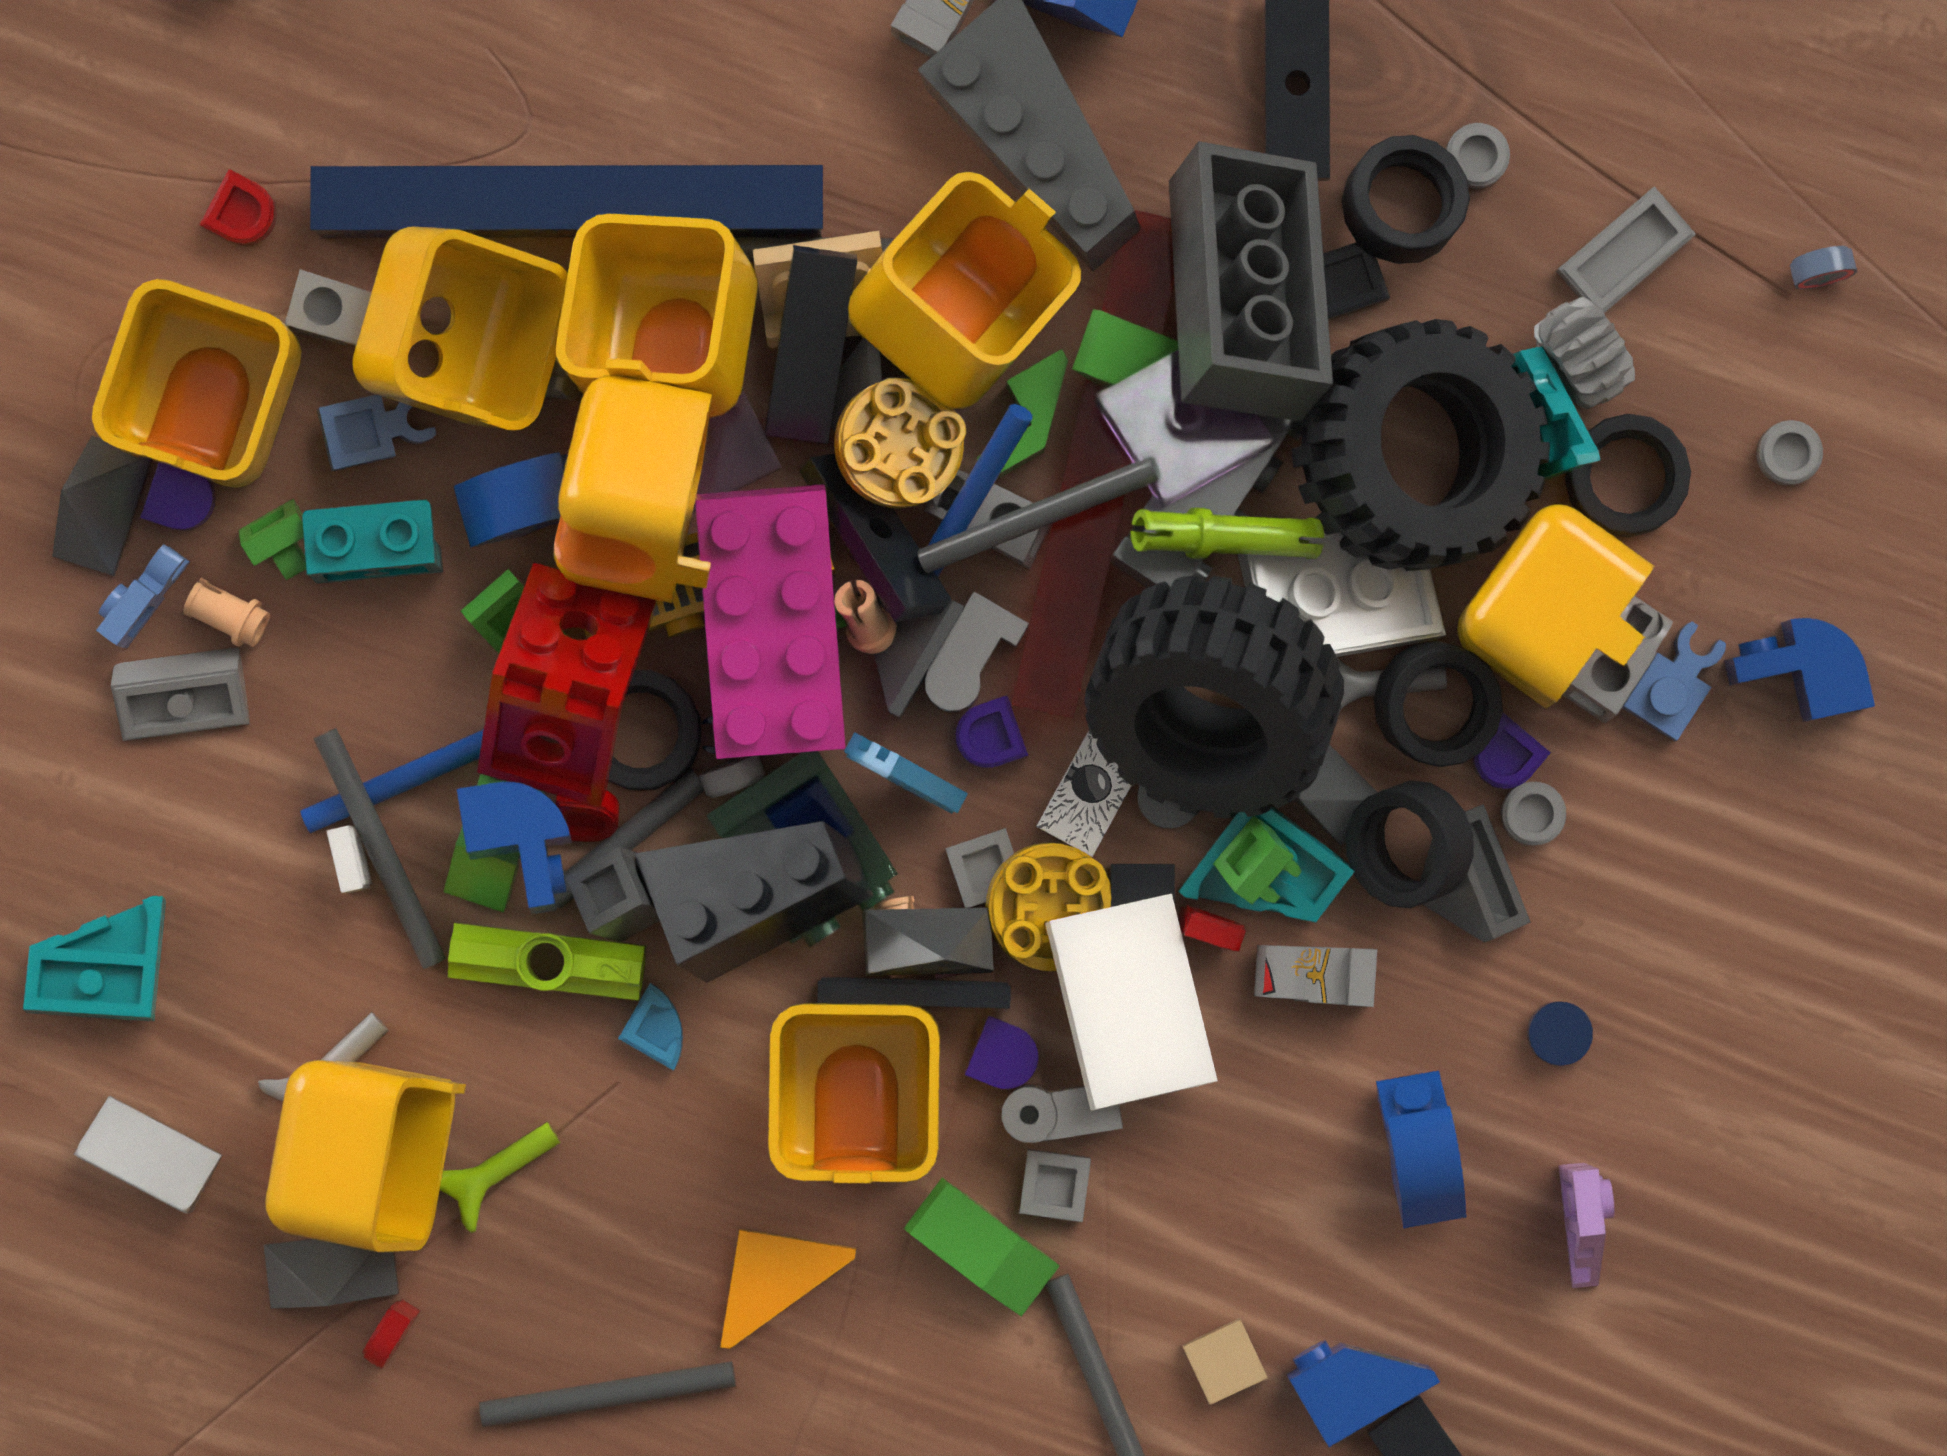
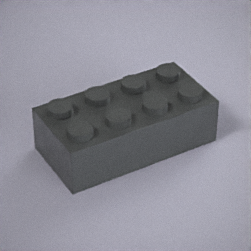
[1169,141,1333,422]

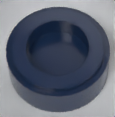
[1527,1001,1593,1066]

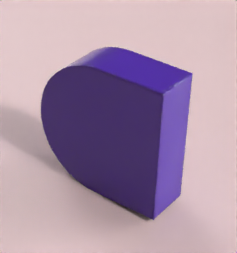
[140,462,216,531]
[956,695,1028,768]
[1472,712,1551,789]
[965,1015,1038,1089]

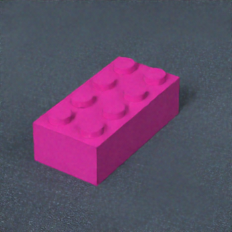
[695,484,846,759]

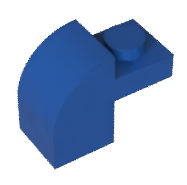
[453,452,568,548]
[1724,618,1875,722]
[457,782,572,914]
[1376,1070,1467,1229]

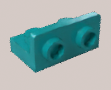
[302,500,443,584]

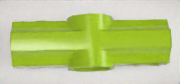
[448,923,646,1001]

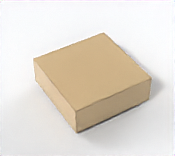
[1182,1318,1268,1405]

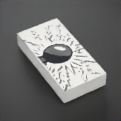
[1036,731,1131,857]

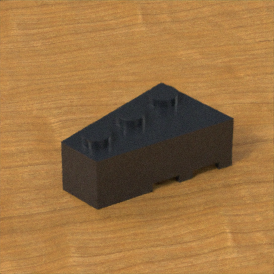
[634,821,874,983]

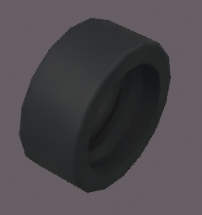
[1341,135,1470,264]
[1565,413,1691,538]
[1374,641,1503,767]
[608,670,701,790]
[1346,780,1474,909]

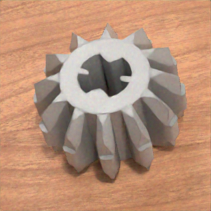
[1534,296,1635,409]

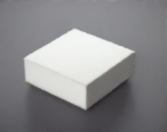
[327,825,372,893]

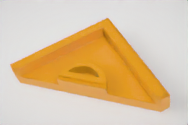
[720,1229,857,1349]

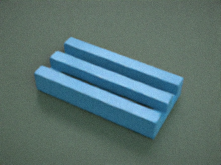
[844,732,968,814]

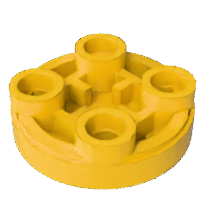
[834,378,966,508]
[986,843,1112,971]

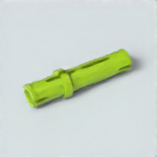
[1131,507,1324,559]

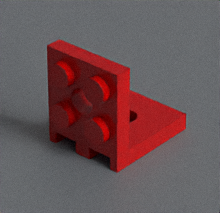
[477,562,657,807]

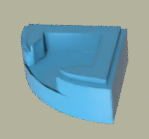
[618,983,683,1070]

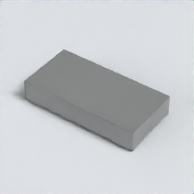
[1556,186,1696,313]

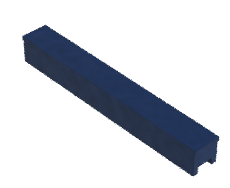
[310,165,823,238]

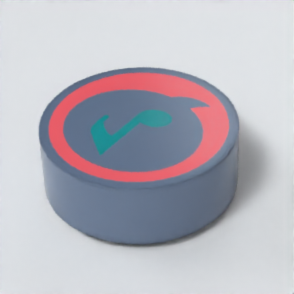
[1790,246,1857,289]

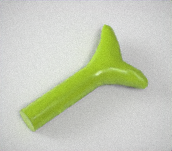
[440,1122,561,1233]

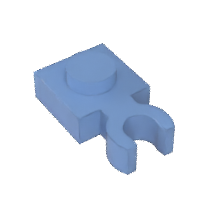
[317,395,437,472]
[96,544,190,649]
[1622,622,1726,741]

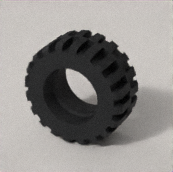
[1291,319,1550,571]
[1084,575,1344,818]

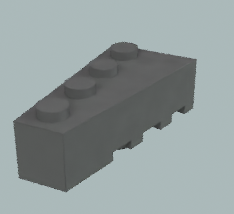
[918,0,1141,272]
[1110,407,1302,588]

